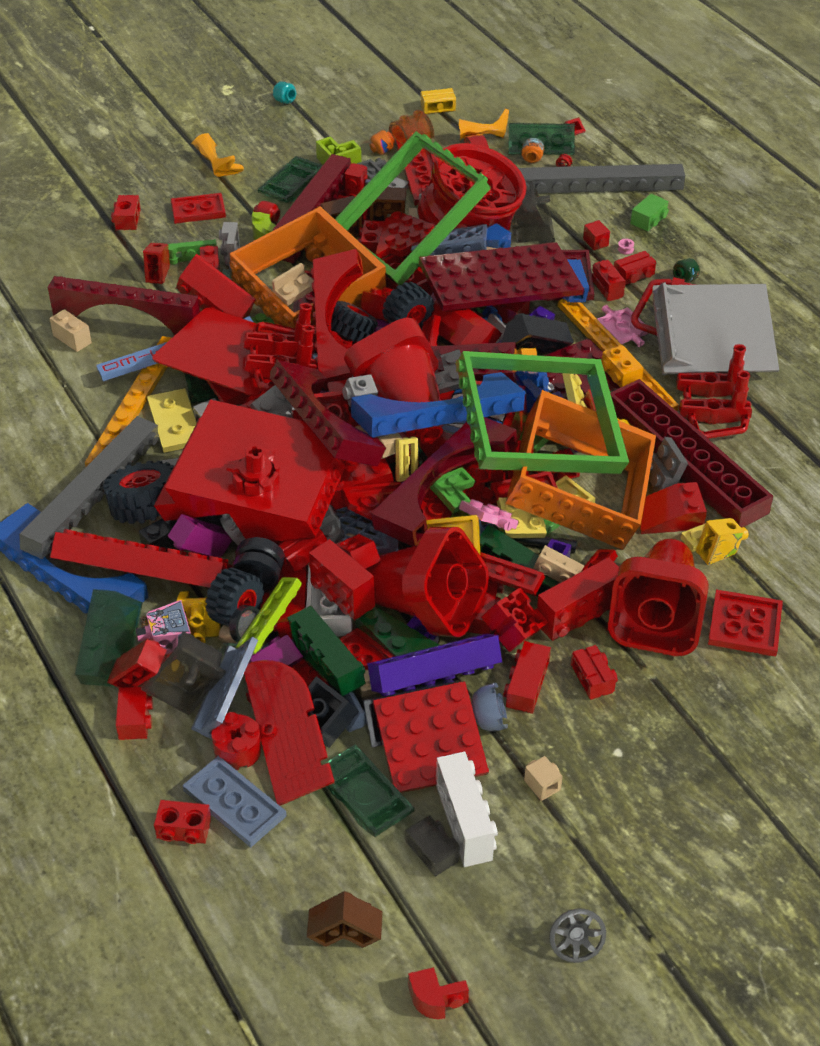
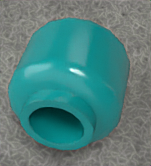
[273,81,296,104]

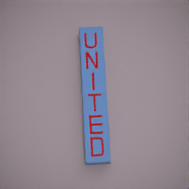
[96,342,167,381]

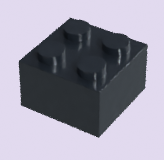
[308,676,359,748]

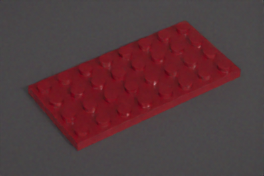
[418,242,584,311]

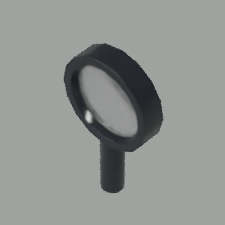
[229,605,277,643]

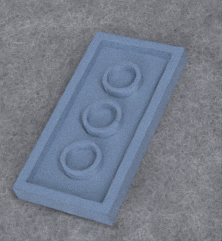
[182,756,287,848]

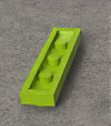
[236,577,302,654]

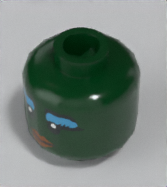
[673,258,700,283]

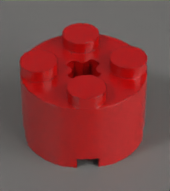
[211,712,261,770]

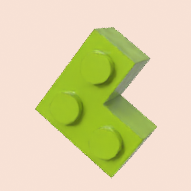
[316,136,362,165]

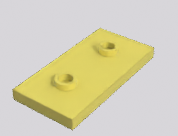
[147,388,197,453]

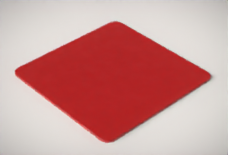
[152,308,283,396]

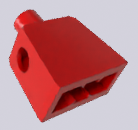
[143,243,170,284]

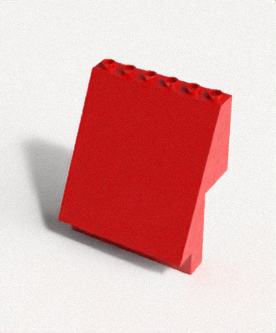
[154,399,348,541]

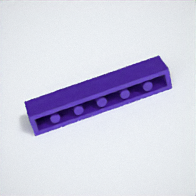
[367,634,502,696]

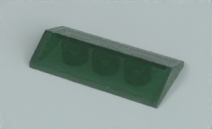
[508,123,575,155]

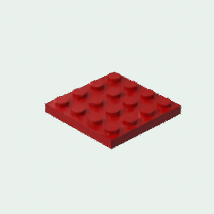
[373,681,489,794]

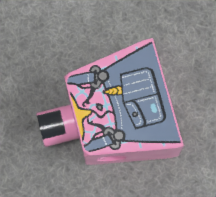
[135,600,193,650]

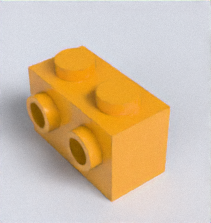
[602,345,644,388]

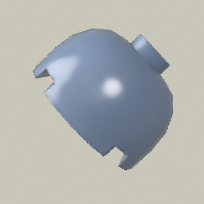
[471,683,508,732]

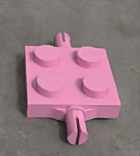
[597,305,649,347]
[459,499,518,531]

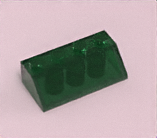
[75,589,143,687]

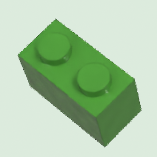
[630,194,669,231]

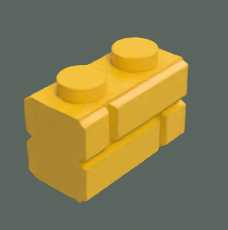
[421,88,456,114]

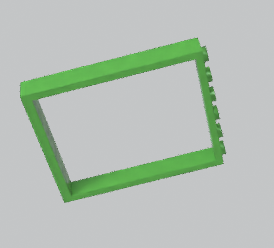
[335,131,491,285]
[455,351,629,474]

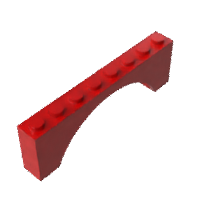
[311,249,363,391]

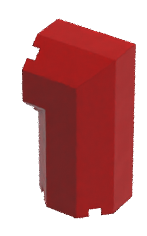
[432,299,502,345]

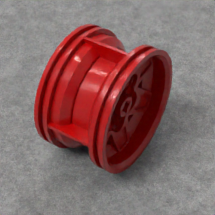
[417,143,526,240]

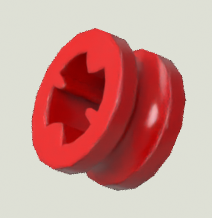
[556,154,573,167]

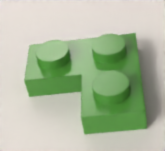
[430,467,475,513]

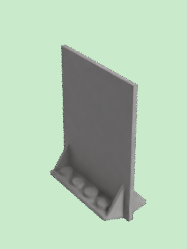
[652,283,779,375]

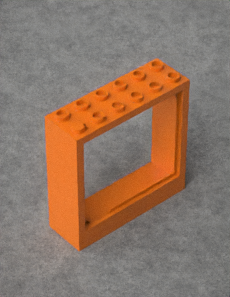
[229,206,386,328]
[506,390,656,550]

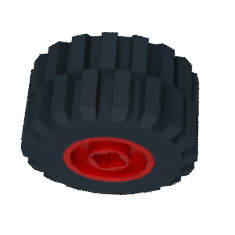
[382,282,434,329]
[331,301,378,343]
[205,568,264,629]

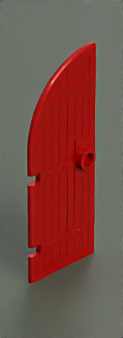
[244,660,335,806]

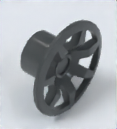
[549,908,606,963]

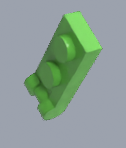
[168,239,217,265]

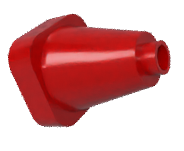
[344,318,444,443]
[366,527,489,637]
[608,539,709,656]

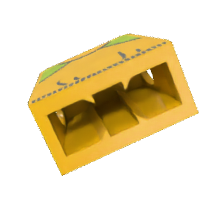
[696,518,749,565]

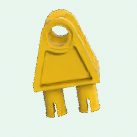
[177,591,221,647]

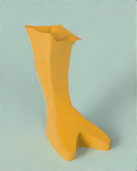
[459,109,509,140]
[191,133,244,177]

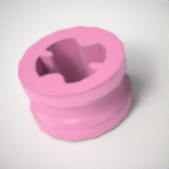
[618,239,634,255]

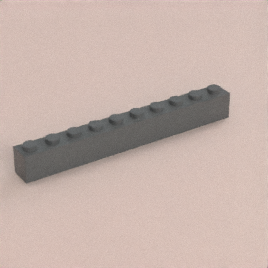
[518,164,685,194]
[19,416,159,559]

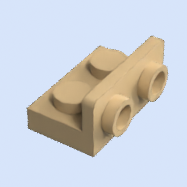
[272,263,314,306]
[533,545,584,583]

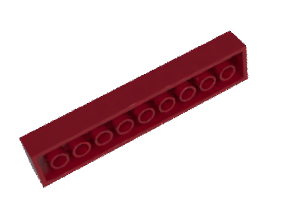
[610,379,774,527]

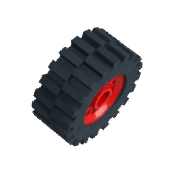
[103,460,174,524]

